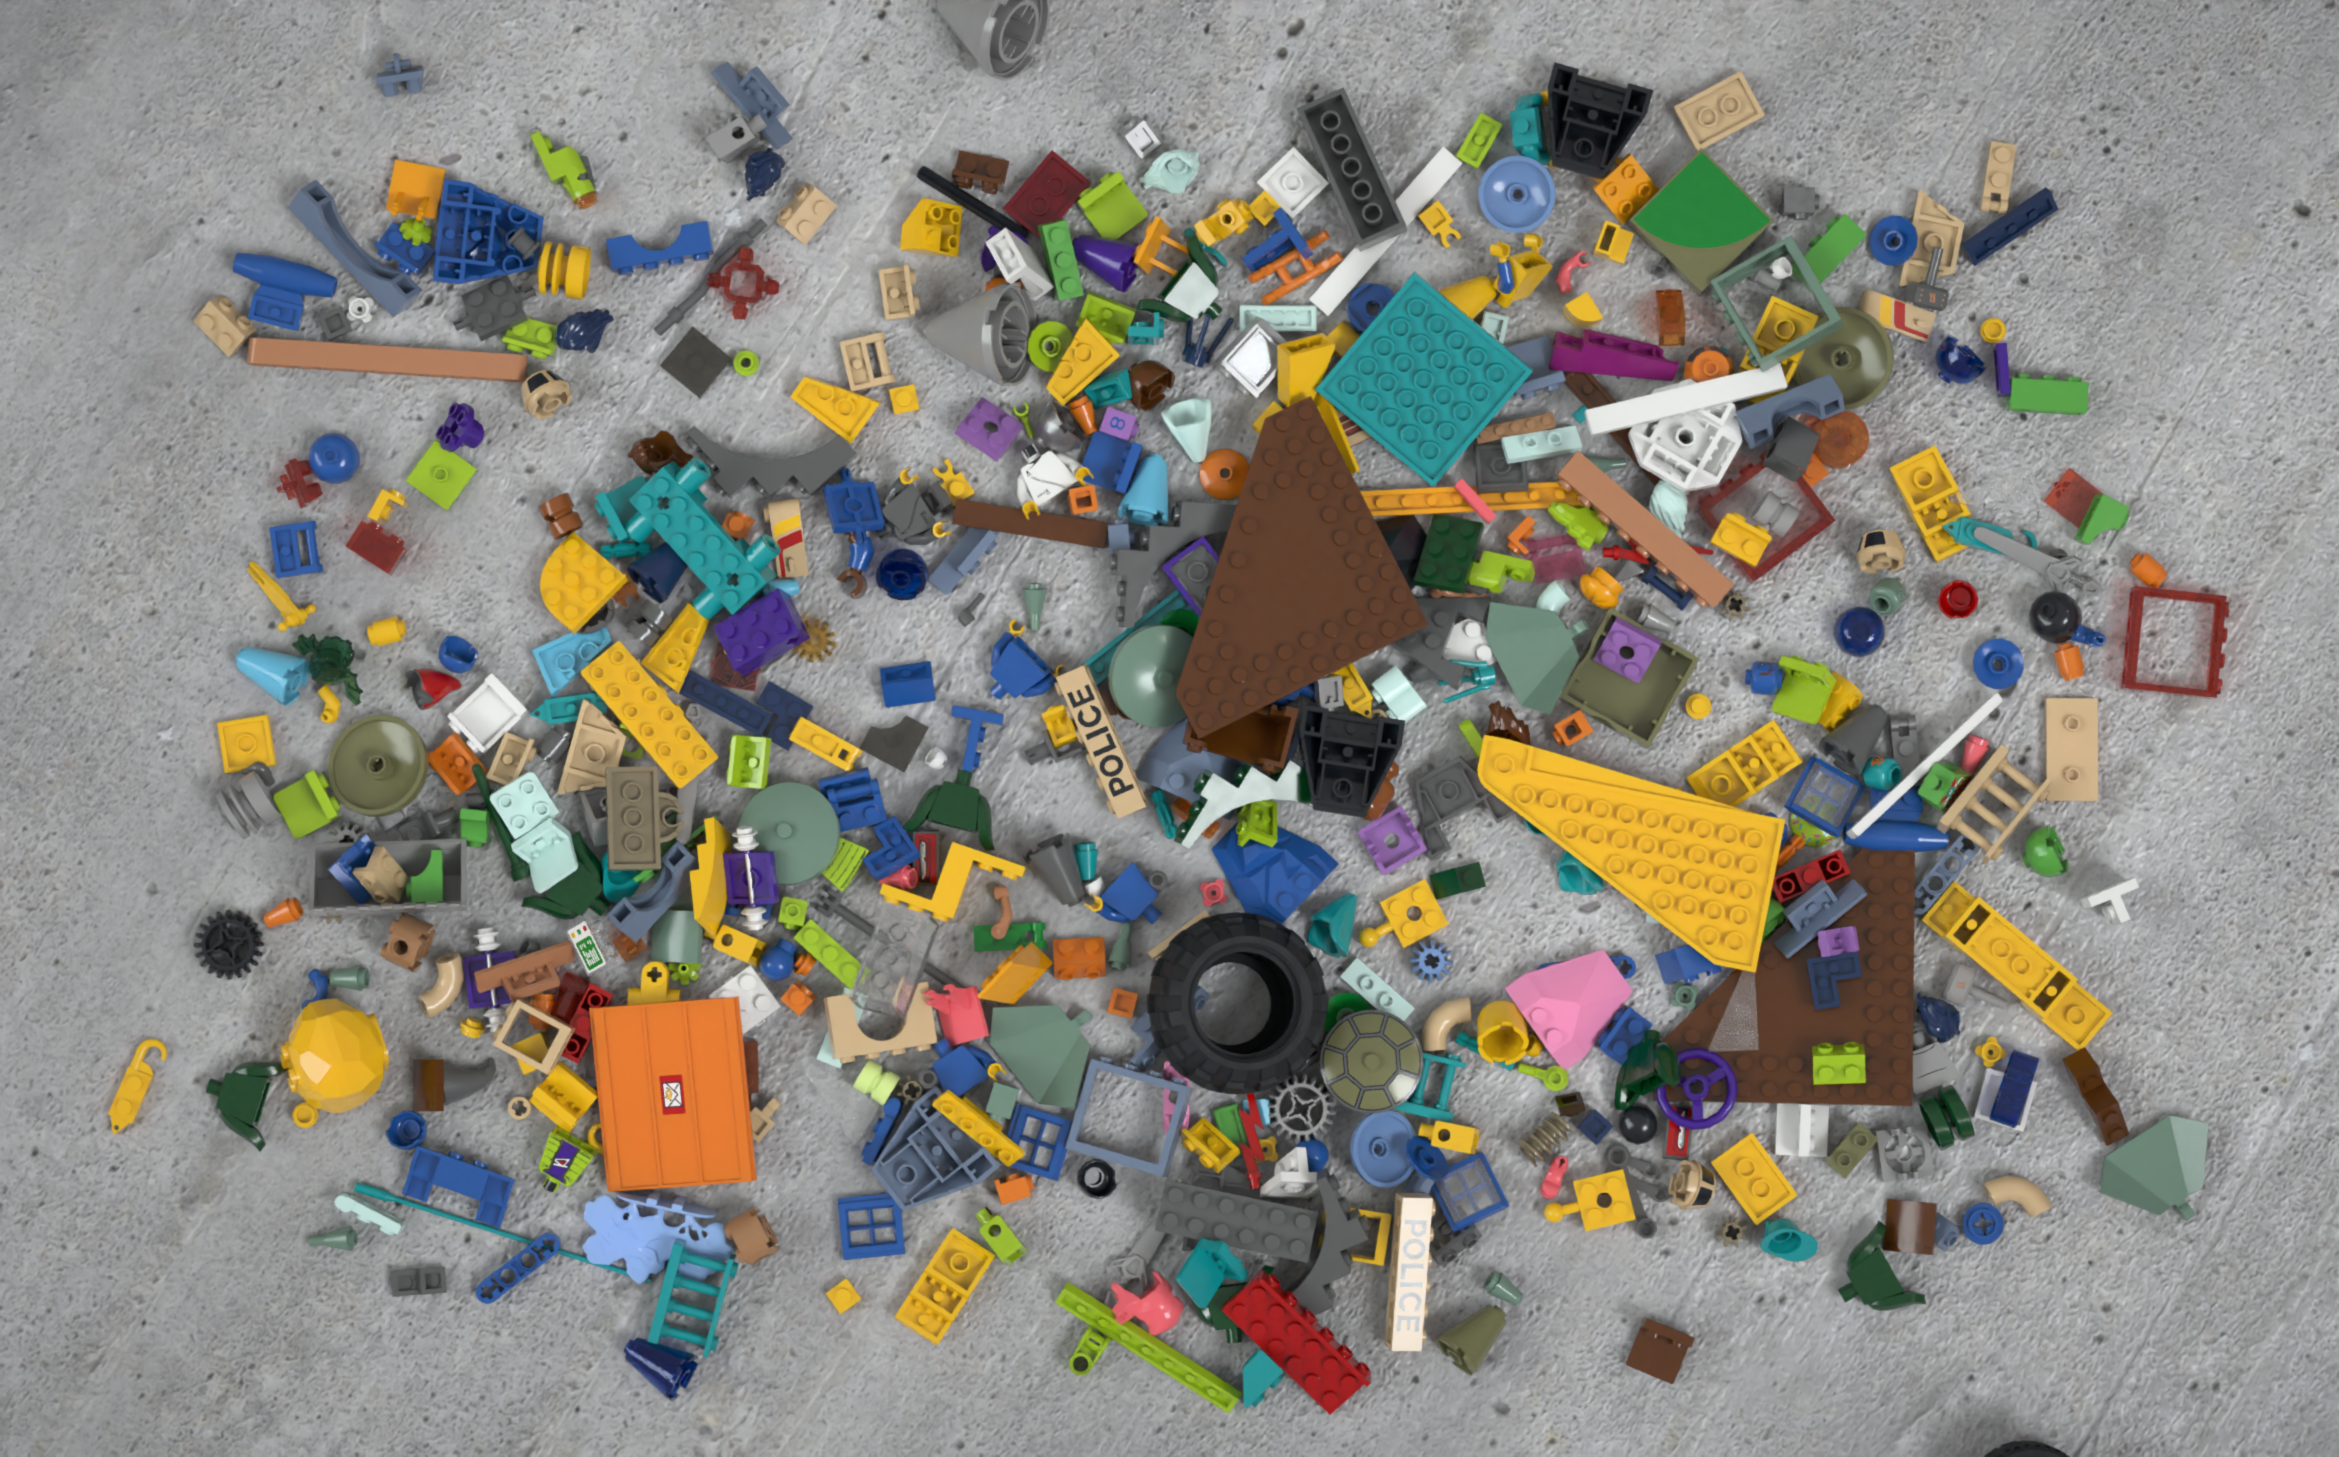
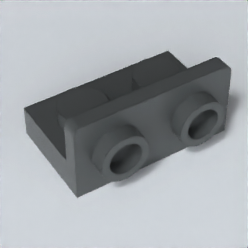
[1429,1205,1482,1266]

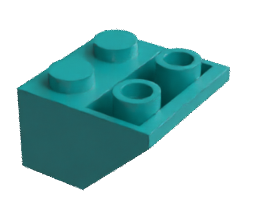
[1242,1348,1284,1409]

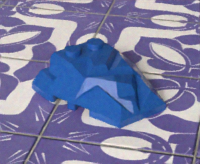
[433,179,544,285]
[1212,822,1339,924]

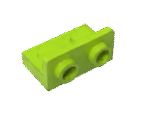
[502,318,558,360]
[1236,800,1277,847]

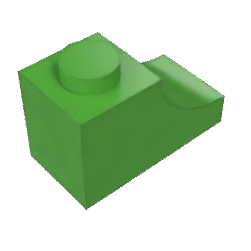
[2074,494,2130,545]
[460,808,492,848]
[406,850,444,903]

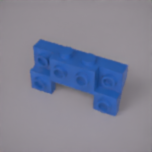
[402,1145,516,1228]

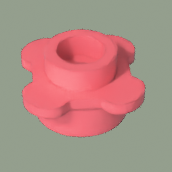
[1200,879,1228,907]

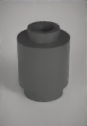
[536,724,573,763]

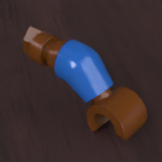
[837,532,874,599]

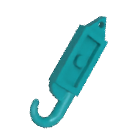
[1942,517,2038,556]
[530,691,607,725]

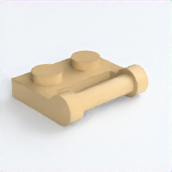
[839,332,896,392]

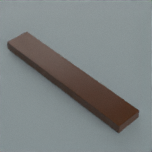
[1564,372,1663,486]
[952,499,1108,549]

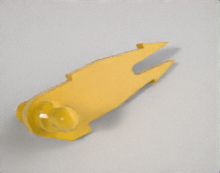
[246,561,316,632]

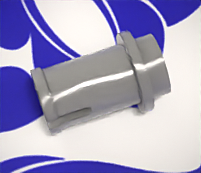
[1749,268,1783,292]

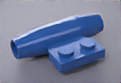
[233,252,338,331]
[1843,785,1949,853]

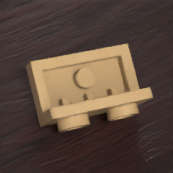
[776,183,837,245]
[879,264,920,321]
[193,295,257,357]
[486,732,537,787]
[353,846,409,903]

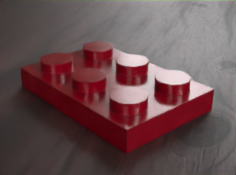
[1003,150,1091,240]

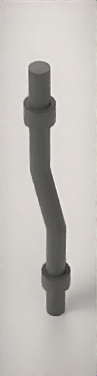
[654,219,768,336]

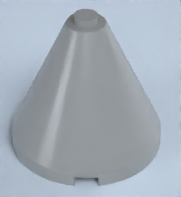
[937,0,1049,81]
[924,283,1037,386]

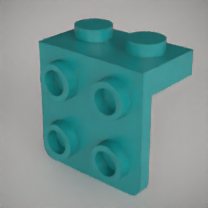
[594,476,647,544]
[1176,1238,1249,1308]

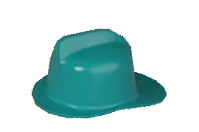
[601,852,641,902]
[1760,1219,1818,1262]

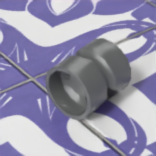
[625,599,673,648]

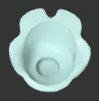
[1161,397,1212,463]

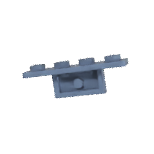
[711,62,793,150]
[928,501,999,595]
[1774,879,1867,958]
[1130,985,1210,1073]

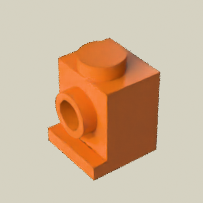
[1067,485,1099,515]
[722,510,756,542]
[1551,709,1594,748]
[780,980,818,1016]
[994,1173,1035,1205]

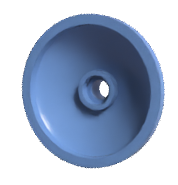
[1479,156,1556,233]
[1351,1110,1417,1188]

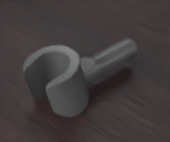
[1651,257,1668,279]
[958,593,985,627]

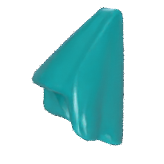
[1556,850,1604,895]
[1307,893,1357,958]

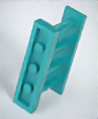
[1394,1052,1466,1123]
[647,1238,739,1358]

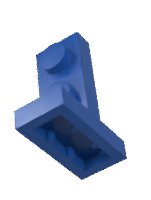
[1241,207,1314,273]
[951,705,1004,773]

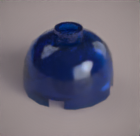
[1935,335,1987,384]
[876,548,928,601]
[1833,606,1885,658]

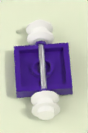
[723,826,779,930]
[463,928,516,1032]

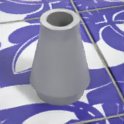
[1635,603,1675,634]

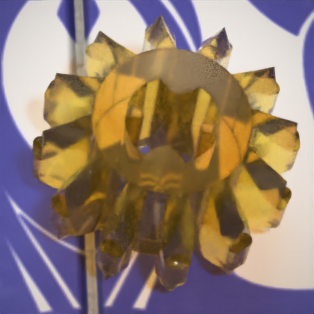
[794,619,836,663]

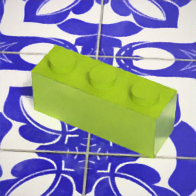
[794,919,869,990]

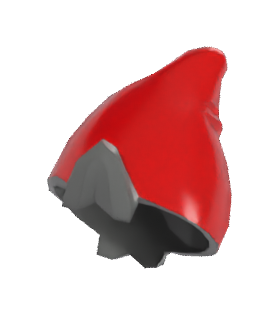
[406,668,461,710]

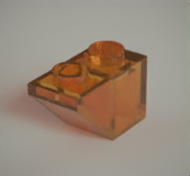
[1656,289,1686,346]

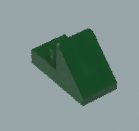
[1429,862,1486,900]

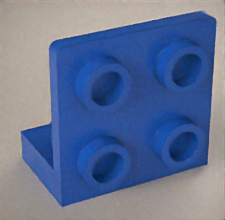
[1082,431,1143,496]

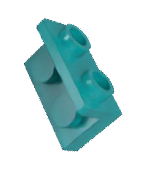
[1128,312,1164,345]

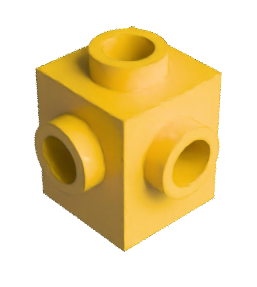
[1208,197,1254,239]

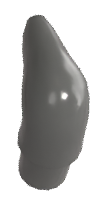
[241,761,275,786]

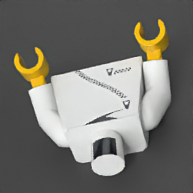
[1017,444,1094,520]

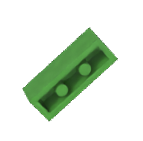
[1791,214,1867,292]
[1037,219,1084,301]
[2007,374,2089,416]

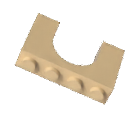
[823,982,937,1063]

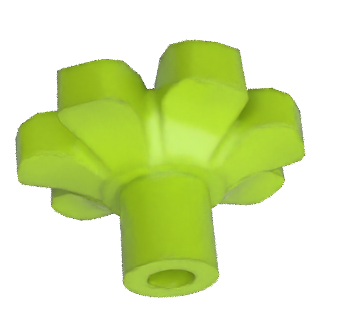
[399,218,432,246]
[668,962,702,986]

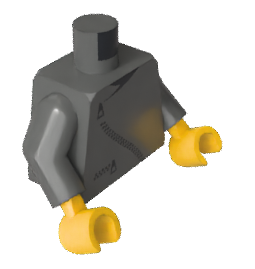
[875,466,951,545]

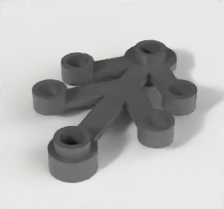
[1598,1143,1668,1239]

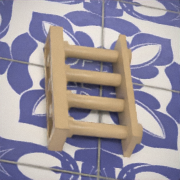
[1937,744,2051,865]

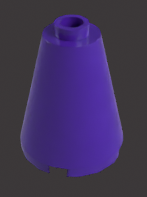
[1072,234,1139,292]

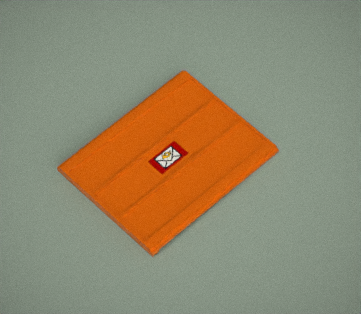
[589,996,757,1192]

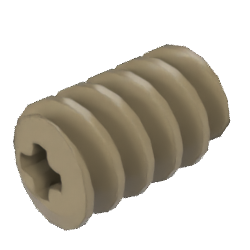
[1518,1112,1575,1168]

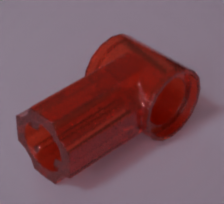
[549,971,591,1024]

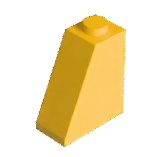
[1277,333,1335,407]

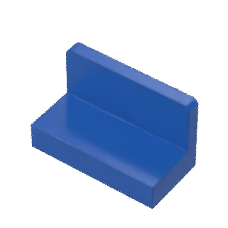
[880,661,936,708]

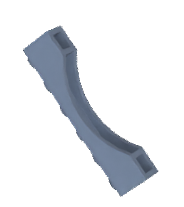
[288,180,422,318]

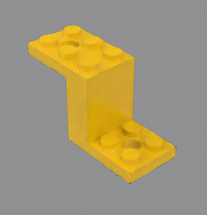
[880,842,1026,923]

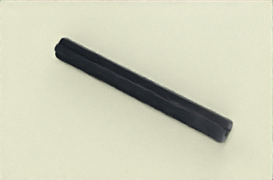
[916,166,1029,239]

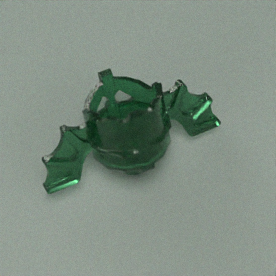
[292,634,363,706]

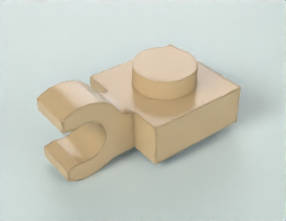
[750,1097,782,1143]

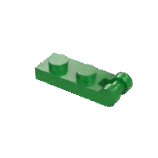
[973,923,1047,952]

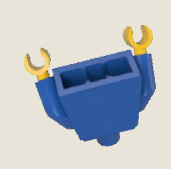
[990,619,1064,700]

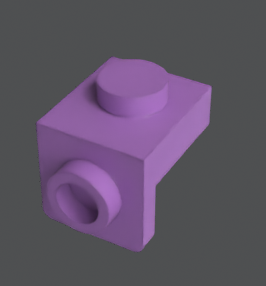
[1818,926,1859,957]

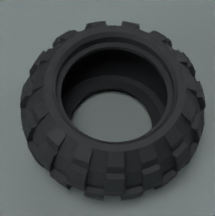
[1146,912,1329,1094]

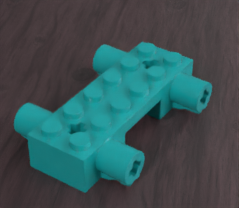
[624,457,781,619]

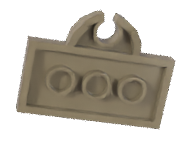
[605,766,685,871]

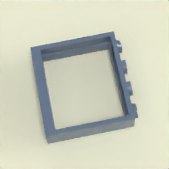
[1065,1056,1193,1178]

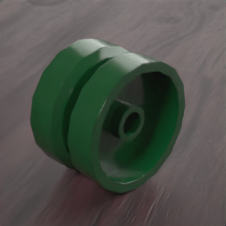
[1918,1085,1975,1151]

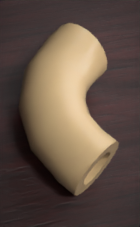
[418,952,464,1019]
[1421,997,1471,1051]
[1983,1175,2053,1218]

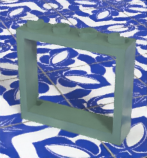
[1710,235,1844,372]

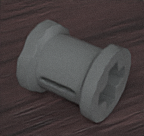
[507,226,541,261]

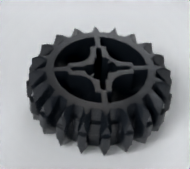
[194,910,265,980]

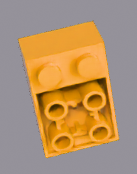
[977,942,1053,1004]

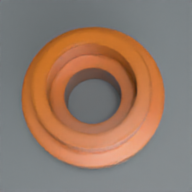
[794,952,816,976]

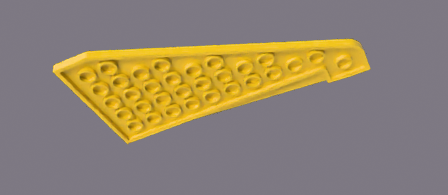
[1477,735,1785,973]

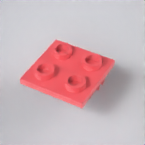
[924,984,989,1046]

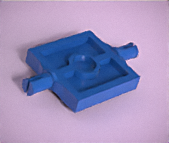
[823,468,885,546]

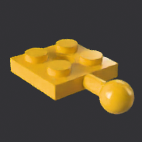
[1358,879,1449,948]
[1544,1169,1636,1232]

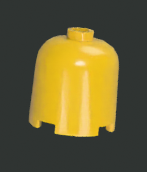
[1477,1000,1529,1065]

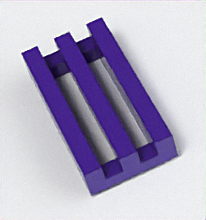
[1993,343,2011,397]

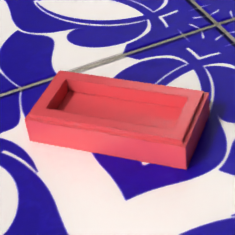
[1454,479,1496,524]

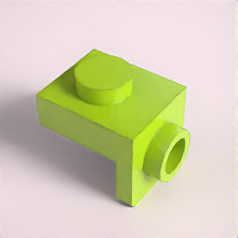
[778,897,808,931]

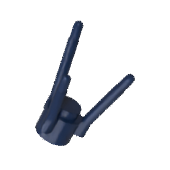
[1182,314,1233,368]

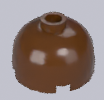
[1128,360,1175,411]

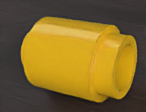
[367,616,407,647]

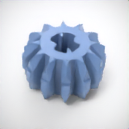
[1409,939,1453,983]

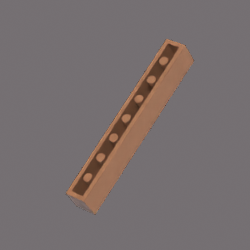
[1555,451,1734,609]

